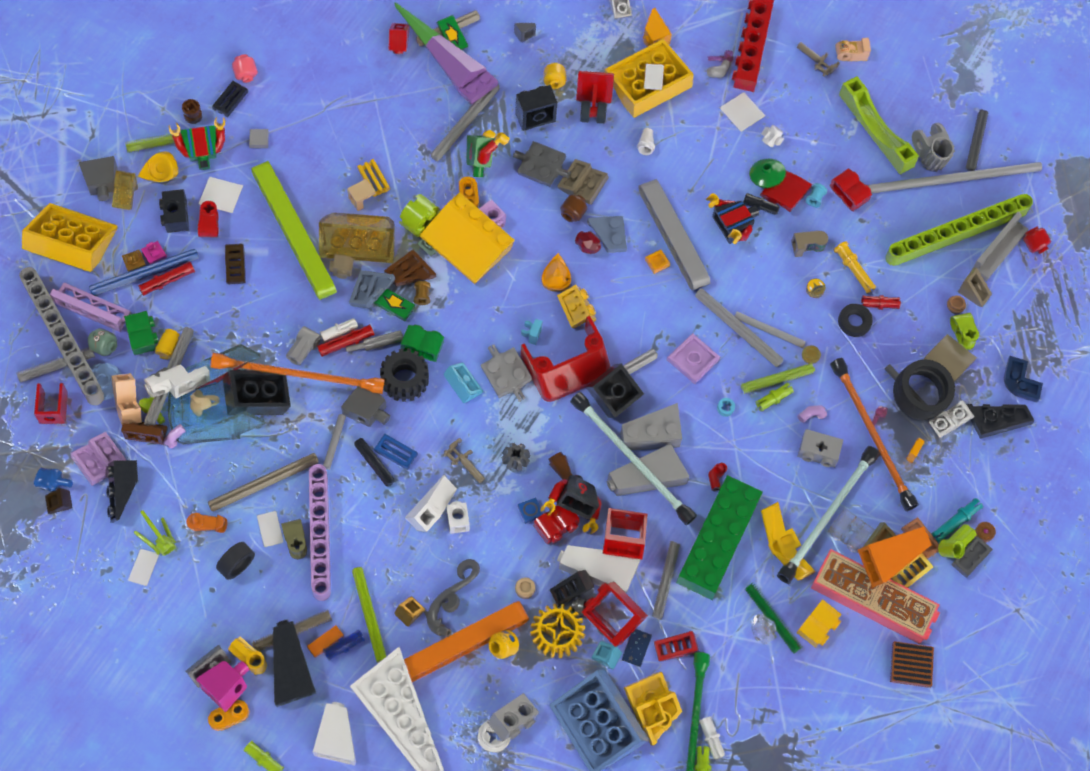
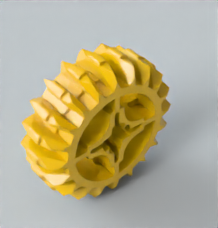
[530,604,585,659]

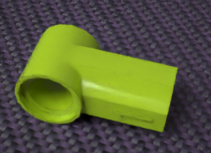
[938,524,977,558]

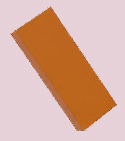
[307,625,344,658]

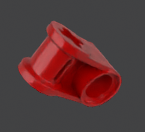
[198,201,219,238]

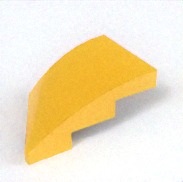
[624,671,682,746]

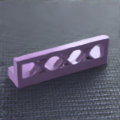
[50,283,131,332]

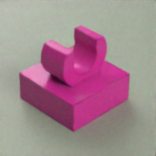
[141,241,167,264]

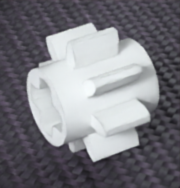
[761,125,784,147]

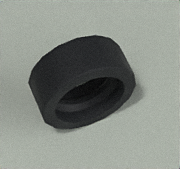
[216,542,255,580]

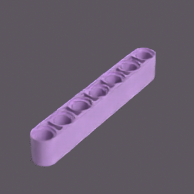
[309,464,331,601]

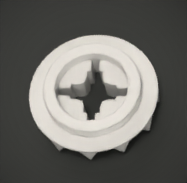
[478,720,510,753]

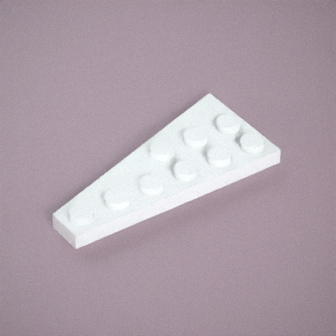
[350,647,444,771]

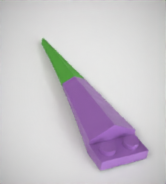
[394,2,499,105]

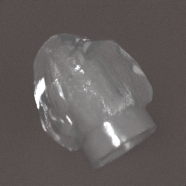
[751,614,777,645]

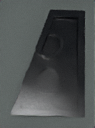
[966,404,1034,439]

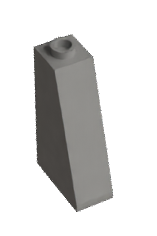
[606,444,690,496]

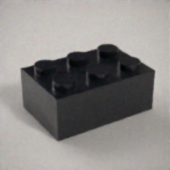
[223,370,291,415]

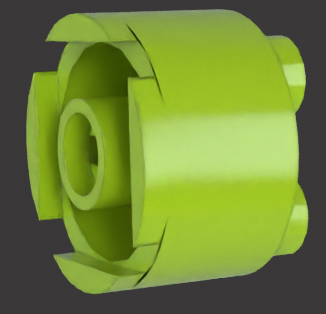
[399,194,440,237]

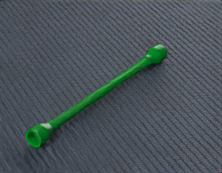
[686,652,710,771]

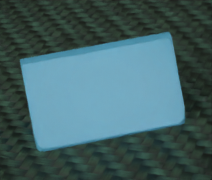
[444,362,484,403]

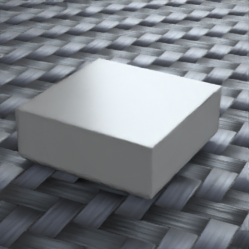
[249,129,269,148]

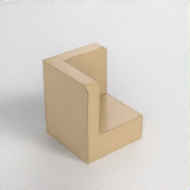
[347,179,375,211]

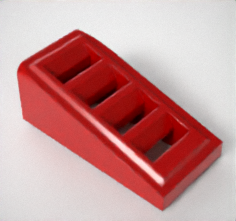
[654,631,699,662]

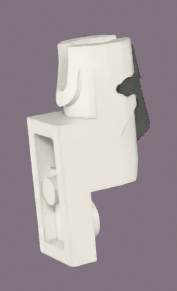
[144,365,210,399]

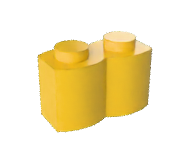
[796,599,842,648]

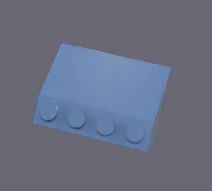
[549,670,649,771]

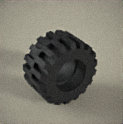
[380,349,429,402]

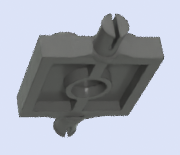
[513,141,571,187]

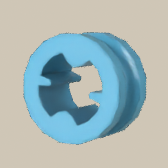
[717,398,735,417]

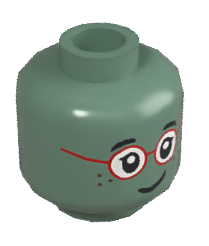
[88,328,117,356]

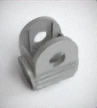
[912,122,955,172]

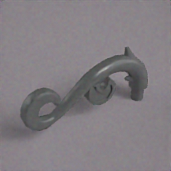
[424,559,480,637]

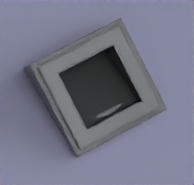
[514,23,536,42]

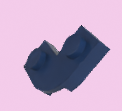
[1004,356,1043,402]

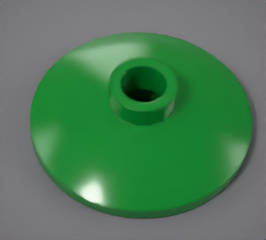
[749,158,786,188]

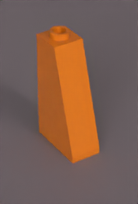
[858,526,931,588]

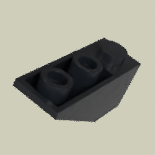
[105,460,138,523]

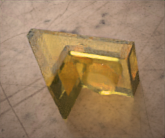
[112,170,138,210]

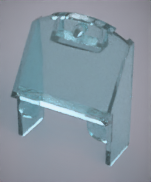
[168,344,265,444]

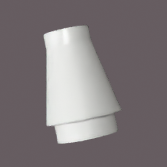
[637,128,655,155]

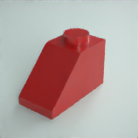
[389,23,410,54]

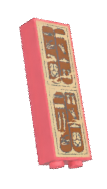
[811,549,940,644]

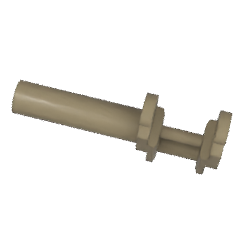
[797,42,840,77]
[443,438,485,483]

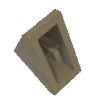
[958,267,992,307]

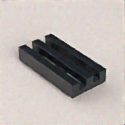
[212,81,248,118]

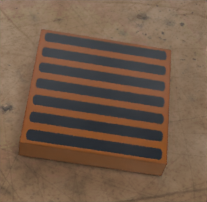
[890,641,934,688]

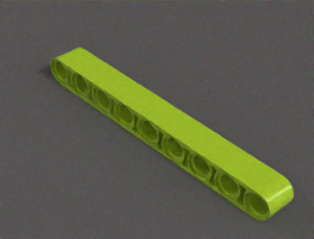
[251,161,337,300]
[885,194,1033,266]

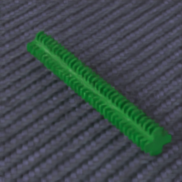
[745,582,803,654]

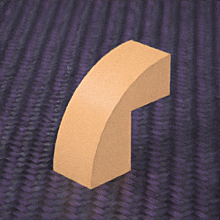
[111,373,142,425]

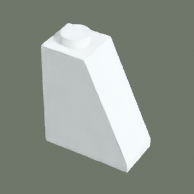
[313,702,356,766]

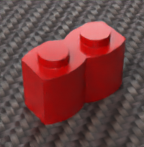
[830,168,872,211]
[533,505,580,544]

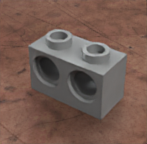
[487,693,539,742]

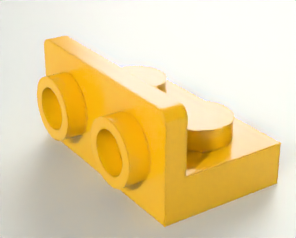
[557,285,596,329]

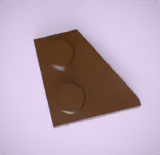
[384,250,436,287]

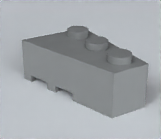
[620,403,682,450]

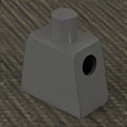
[79,156,118,201]
[341,386,390,427]

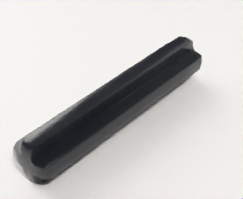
[354,438,395,487]

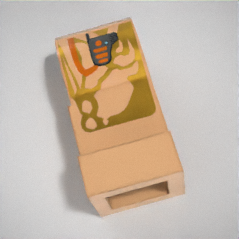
[835,38,871,61]

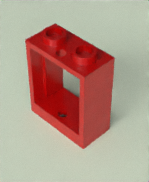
[603,508,648,560]
[582,581,648,647]

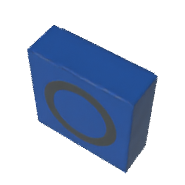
[517,497,543,523]

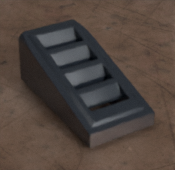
[549,570,594,607]

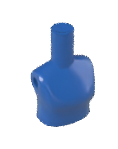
[34,467,73,492]

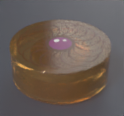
[975,522,996,543]

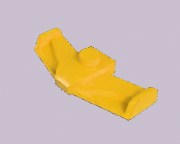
[761,502,816,581]

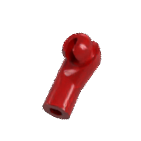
[708,463,727,491]

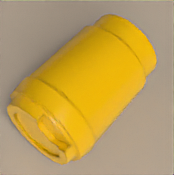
[155,329,180,360]

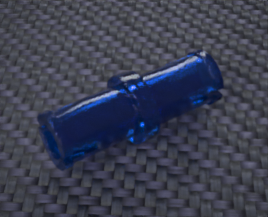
[322,629,365,661]

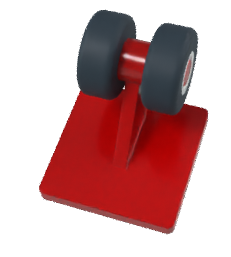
[576,71,614,124]

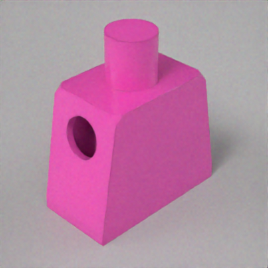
[196,661,250,712]

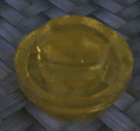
[802,345,821,364]

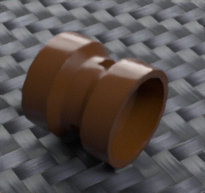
[182,99,202,124]

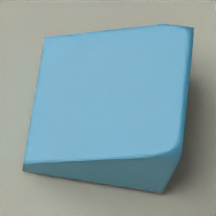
[591,641,622,669]

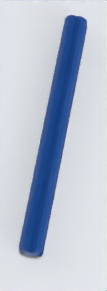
[89,249,199,296]

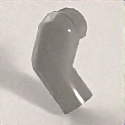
[707,60,731,78]

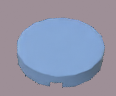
[84,363,121,400]

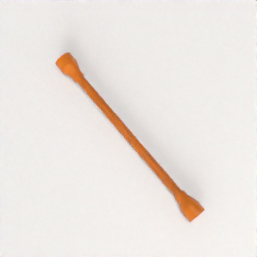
[210,352,384,394]

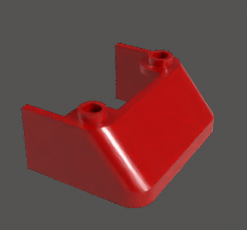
[520,315,611,402]

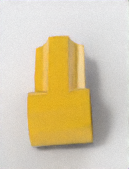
[228,636,267,675]

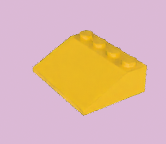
[604,39,694,118]
[420,192,515,284]
[22,203,118,272]

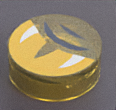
[806,279,826,298]

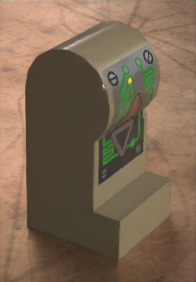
[791,231,829,257]

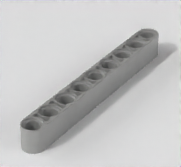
[19,267,105,405]

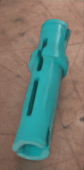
[931,498,983,543]

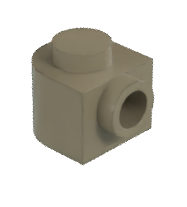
[329,254,354,279]

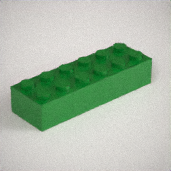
[676,475,763,600]

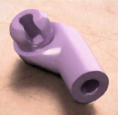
[797,405,827,423]
[163,424,186,448]

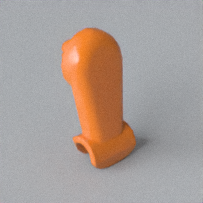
[186,513,228,533]

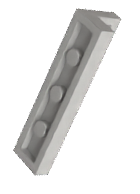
[971,212,1029,281]

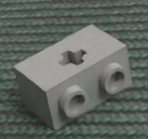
[797,429,843,467]

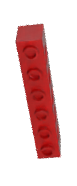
[732,0,774,92]

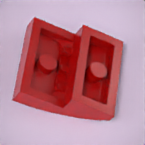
[760,171,812,212]

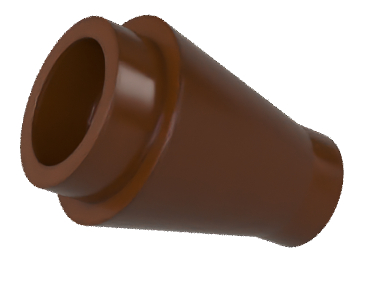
[548,452,573,480]

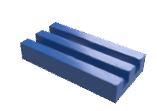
[374,434,418,470]

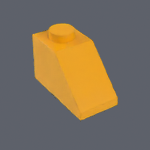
[643,8,672,46]

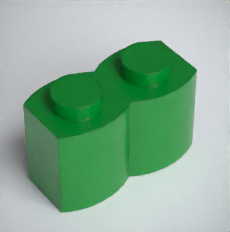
[124,311,159,355]
[400,325,444,362]

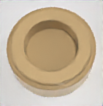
[515,578,535,599]

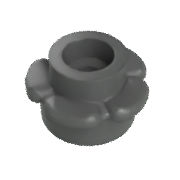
[572,596,587,616]

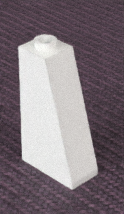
[557,545,641,593]

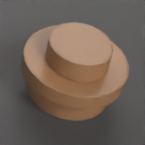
[947,295,966,314]

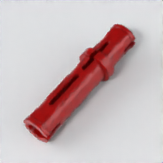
[138,261,195,296]
[317,324,374,357]

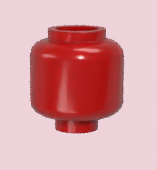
[1023,226,1051,254]

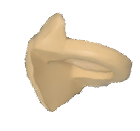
[190,390,220,416]

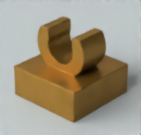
[122,249,146,272]

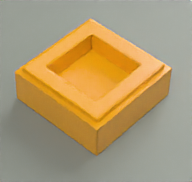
[645,249,670,274]
[906,438,925,463]

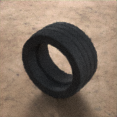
[893,359,955,420]

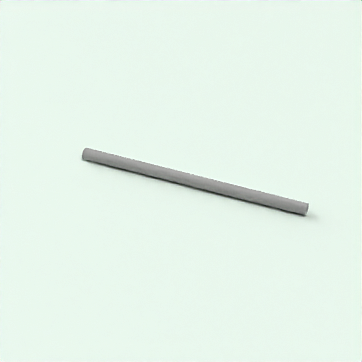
[868,162,1042,193]

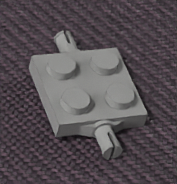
[481,345,532,402]

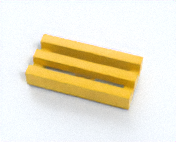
[357,159,390,197]

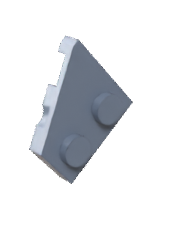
[587,216,627,253]
[349,270,395,308]

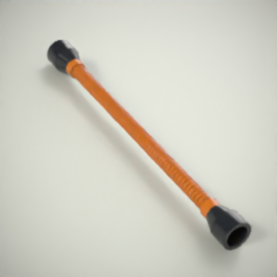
[830,358,919,511]

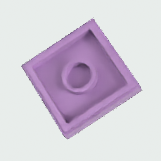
[667,333,721,384]

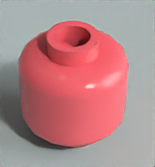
[232,54,258,83]

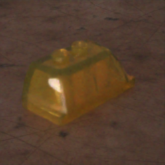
[319,213,395,263]

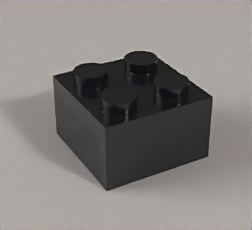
[515,85,558,131]
[586,363,644,418]

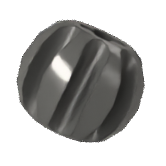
[501,442,531,472]

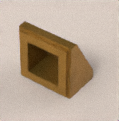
[394,596,426,627]

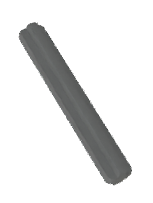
[966,109,988,171]

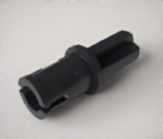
[743,193,780,215]

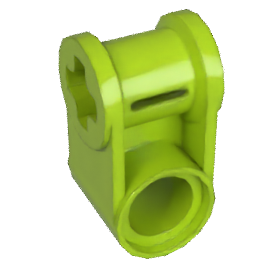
[950,313,979,350]

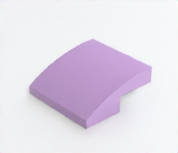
[71,432,126,486]

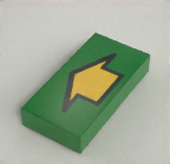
[437,15,469,50]
[373,289,415,322]

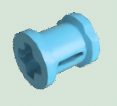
[806,183,827,208]

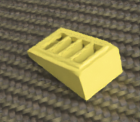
[891,553,933,588]

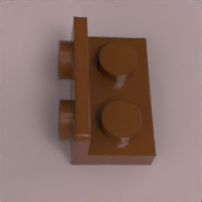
[121,422,168,445]

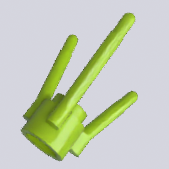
[134,510,176,556]

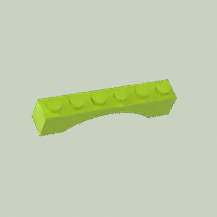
[839,76,919,175]

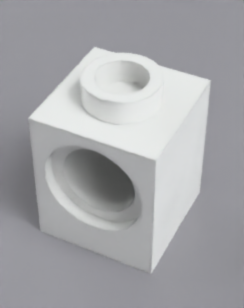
[447,501,470,534]

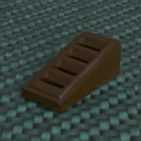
[225,244,246,284]

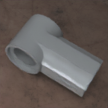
[286,326,321,365]

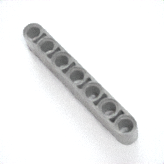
[638,179,710,291]

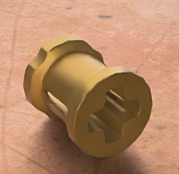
[413,281,431,305]

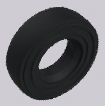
[838,304,873,337]

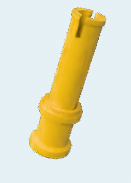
[833,241,876,294]

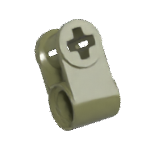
[281,518,307,560]

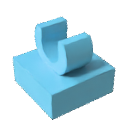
[521,319,543,345]

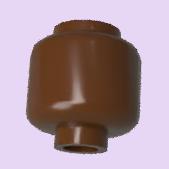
[560,195,588,222]

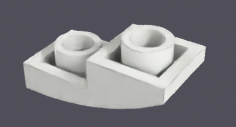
[929,401,974,437]

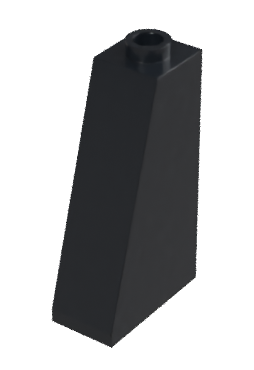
[273,619,316,707]

